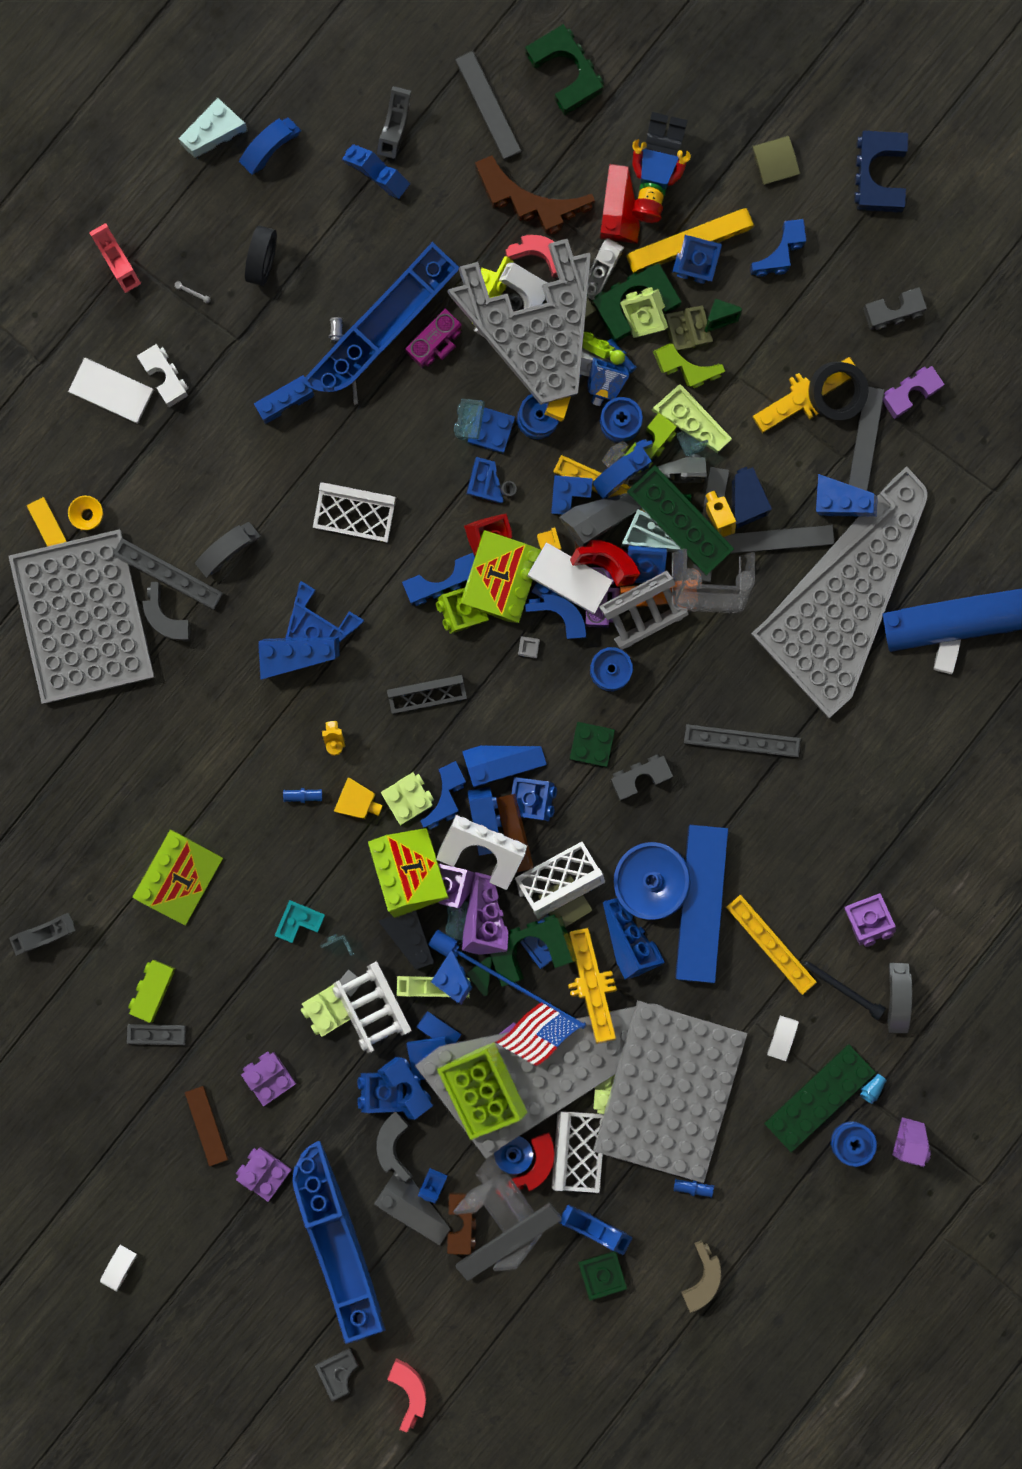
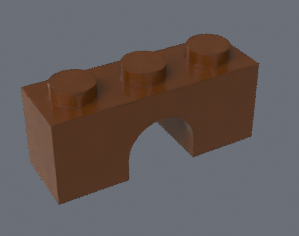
[447,1193,476,1255]

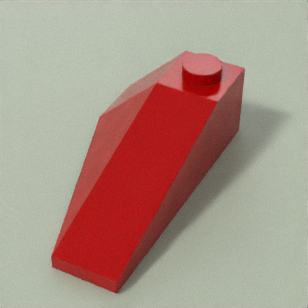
[600,164,640,243]
[464,514,512,556]

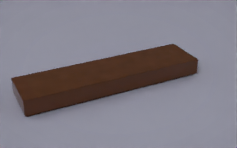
[496,794,534,872]
[185,1086,228,1166]

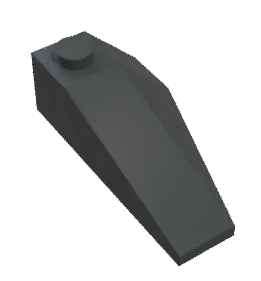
[628,454,707,483]
[559,493,642,547]
[374,1174,451,1245]

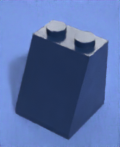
[732,467,772,529]

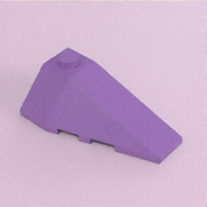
[438,864,474,908]

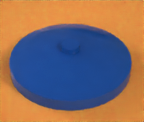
[614,842,691,920]

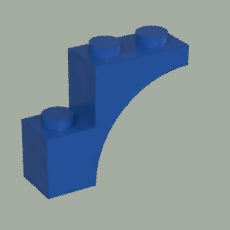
[342,144,410,199]
[750,219,806,277]
[421,761,466,830]
[559,1205,633,1255]

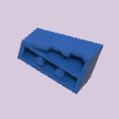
[816,474,878,517]
[468,787,503,855]

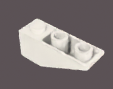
[587,239,624,300]

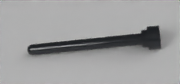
[803,961,886,1021]

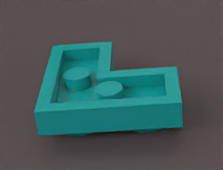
[275,900,325,943]

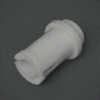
[329,317,344,343]

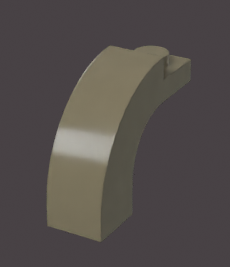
[682,1240,721,1313]

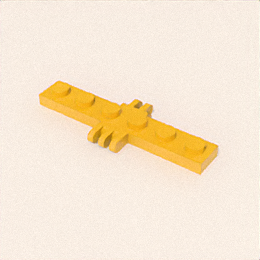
[752,357,855,433]
[568,928,617,1044]

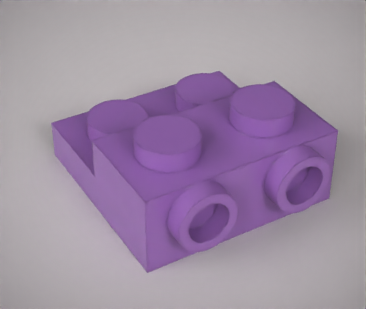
[844,893,896,947]
[241,1052,296,1106]
[236,1146,292,1202]

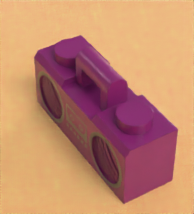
[405,309,462,368]

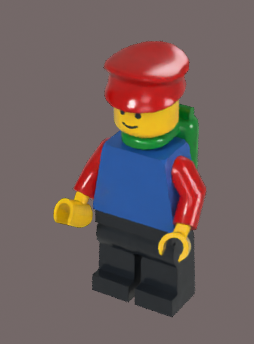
[632,112,691,223]

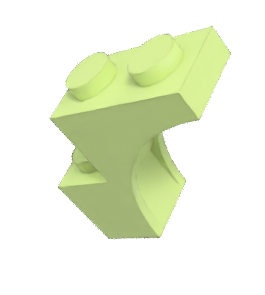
[397,976,470,997]

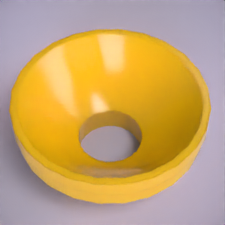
[68,496,103,531]

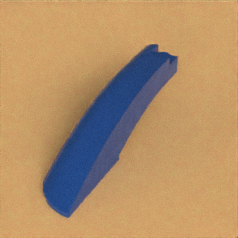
[302,242,459,392]
[882,589,1022,652]
[293,1141,385,1344]

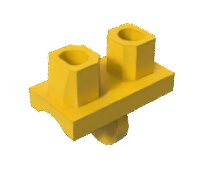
[322,721,345,756]

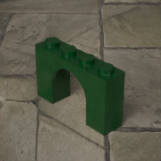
[525,24,604,116]
[592,263,681,343]
[490,914,577,986]

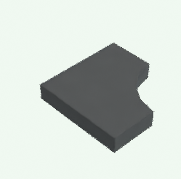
[315,1348,359,1401]

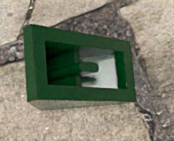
[704,298,742,333]
[467,957,492,996]

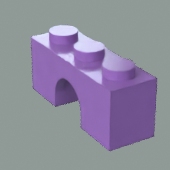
[882,366,945,419]

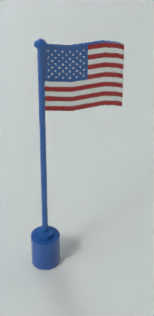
[428,930,586,1066]

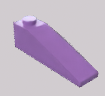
[462,872,508,955]

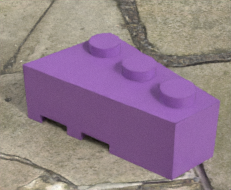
[892,1117,930,1166]

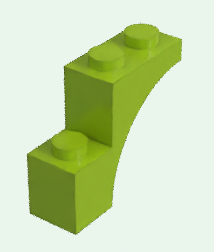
[653,344,725,388]

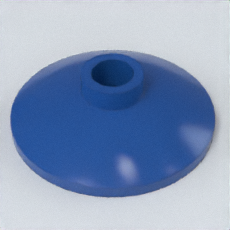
[494,1136,533,1174]

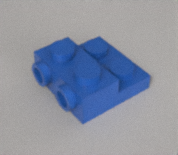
[673,235,722,284]
[512,777,557,821]
[357,1073,403,1113]

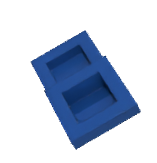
[417,1011,461,1045]

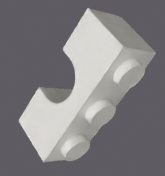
[137,344,188,407]

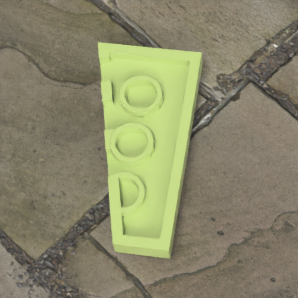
[652,384,732,453]

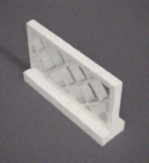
[313,482,397,542]
[515,842,605,919]
[551,1110,604,1193]

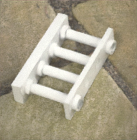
[332,961,412,1053]

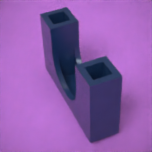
[854,131,908,212]

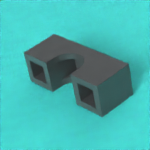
[863,287,927,331]
[610,754,673,801]

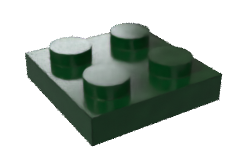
[569,722,615,767]
[578,1251,627,1300]

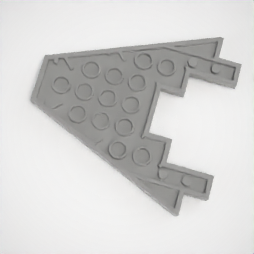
[447,239,591,405]

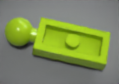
[582,332,625,365]

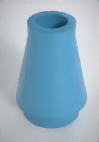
[860,1074,887,1104]

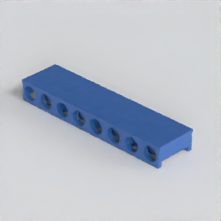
[675,825,728,983]

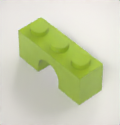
[624,413,677,473]

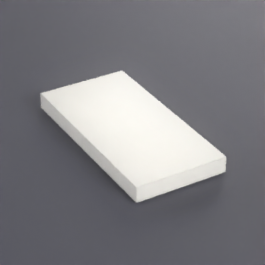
[68,358,154,424]
[527,542,613,614]

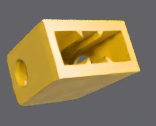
[705,491,736,537]
[334,777,383,819]

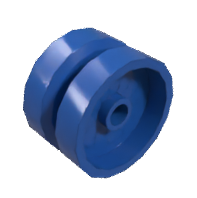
[517,394,559,439]
[600,397,643,443]
[590,647,633,691]
[830,1121,877,1167]

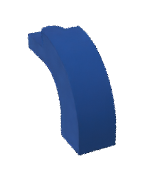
[239,117,301,175]
[592,446,652,499]
[525,594,586,639]

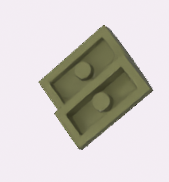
[752,136,800,184]
[664,305,713,352]
[538,875,592,927]

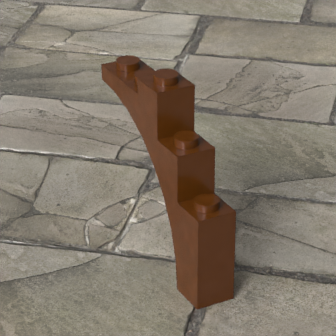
[475,155,595,234]

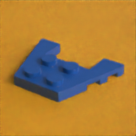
[286,581,364,642]

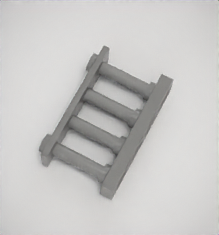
[599,571,689,650]

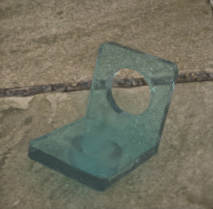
[676,431,709,456]
[320,934,354,956]

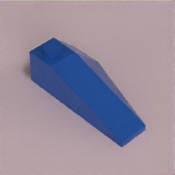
[462,746,547,788]
[603,898,665,979]

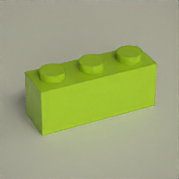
[128,960,176,1023]

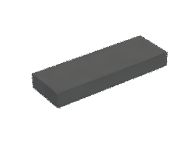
[127,1024,186,1045]

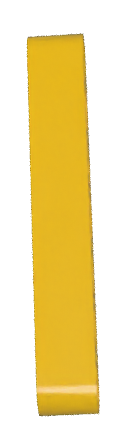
[626,208,754,274]

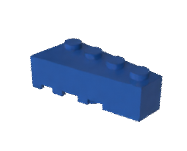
[259,637,340,679]

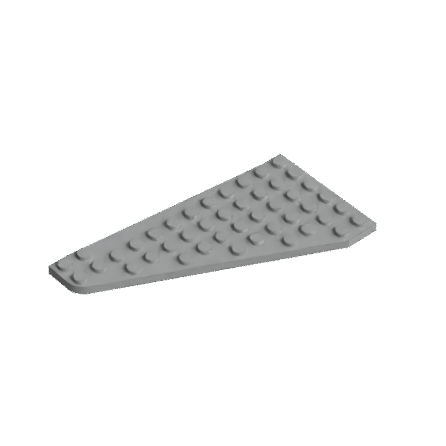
[751,467,927,719]
[415,1003,664,1159]

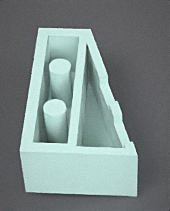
[179,98,247,158]
[621,509,682,553]

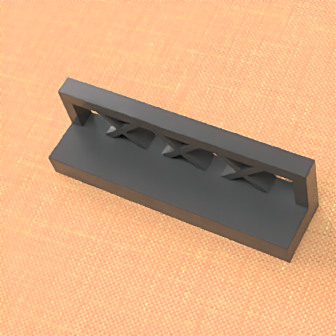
[387,675,467,714]

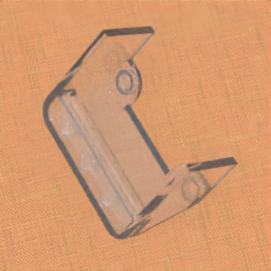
[672,549,755,613]
[453,1174,543,1271]

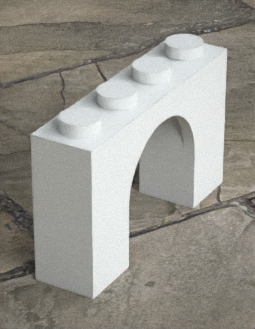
[474,263,547,337]
[436,815,527,890]

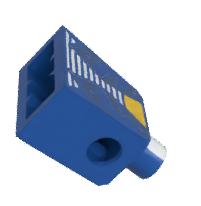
[587,357,629,406]

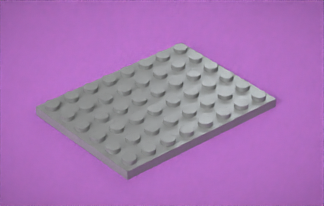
[8,529,155,704]
[593,1000,747,1183]

